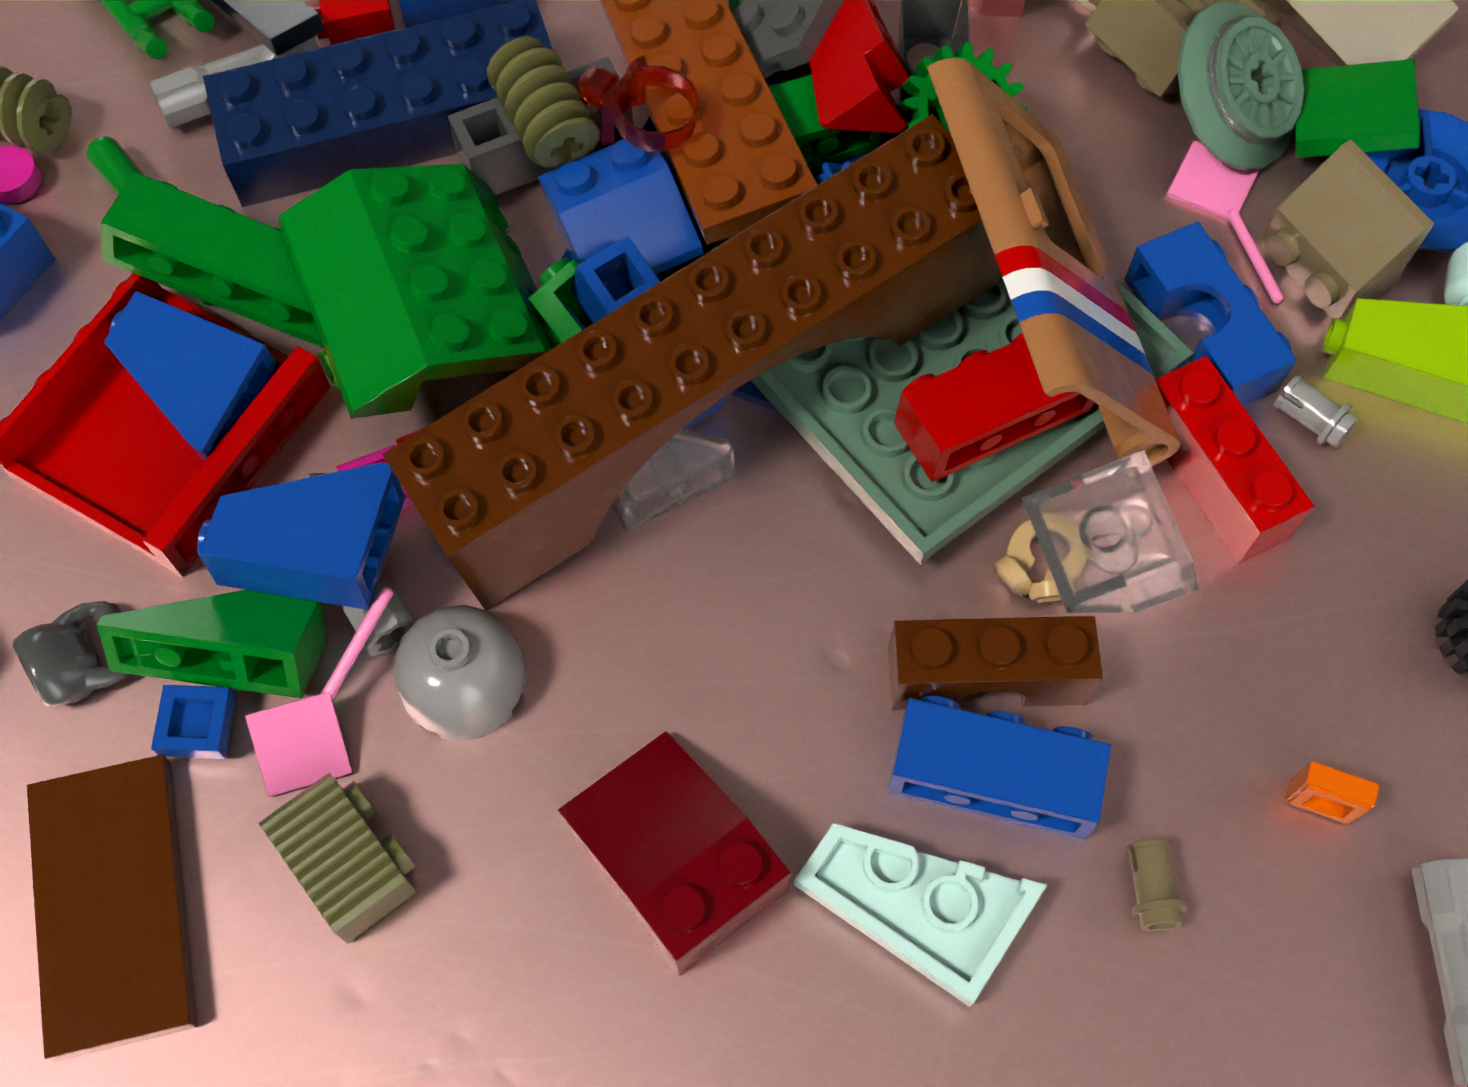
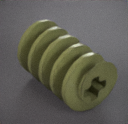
[487,35,600,168]
[0,66,72,153]

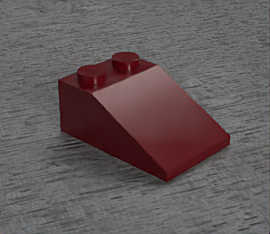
[558,731,791,976]

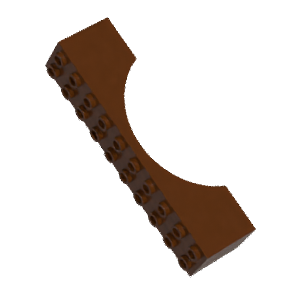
[382,114,1001,610]

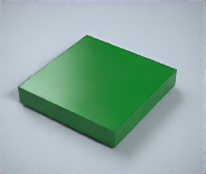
[1295,59,1420,158]

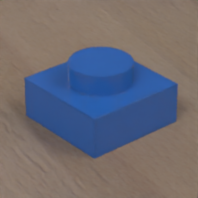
[151,685,237,759]

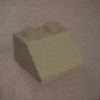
[1260,139,1434,320]

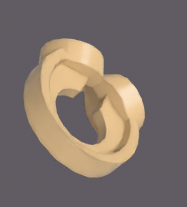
[995,515,1085,604]

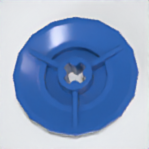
[1364,109,1468,252]

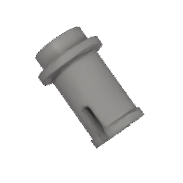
[1273,375,1359,448]

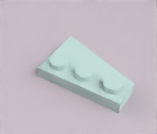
[794,823,1047,1007]

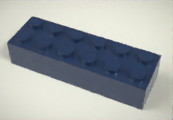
[203,0,553,207]

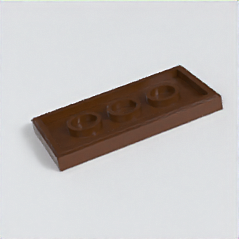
[27,754,197,1062]

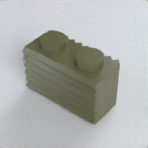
[259,772,416,944]

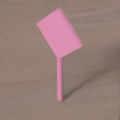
[1167,140,1284,304]
[245,586,393,797]

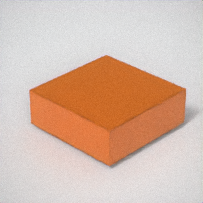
[1285,760,1380,825]

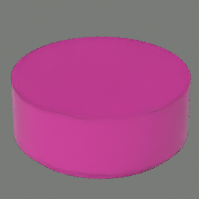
[0,146,42,204]

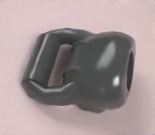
[13,601,129,708]

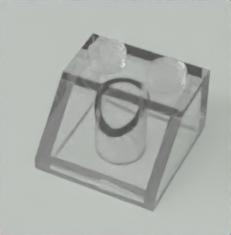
[1022,450,1199,613]

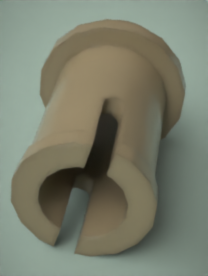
[1126,838,1188,932]

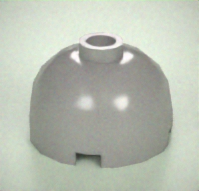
[394,605,528,741]

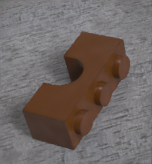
[888,616,1103,710]

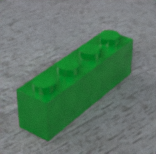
[100,172,325,349]

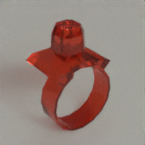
[579,55,699,151]

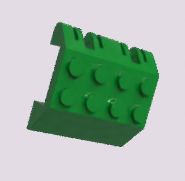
[278,164,556,419]

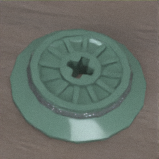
[1177,1,1304,170]

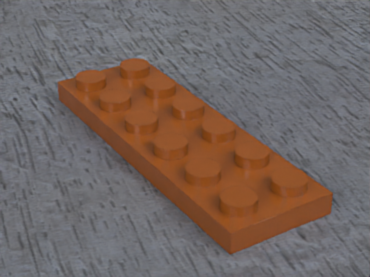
[601,0,817,245]

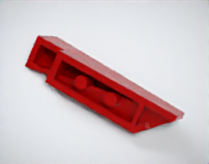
[810,0,910,133]

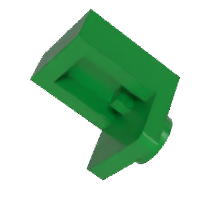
[528,257,592,346]

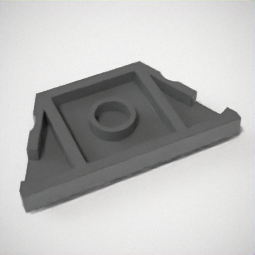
[732,0,844,79]

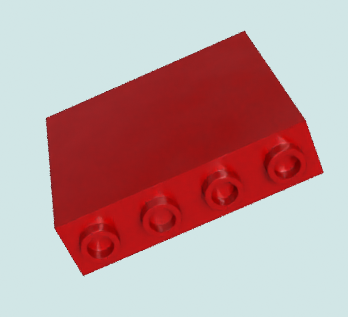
[0,273,331,577]

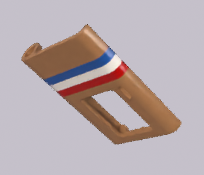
[927,58,1181,470]

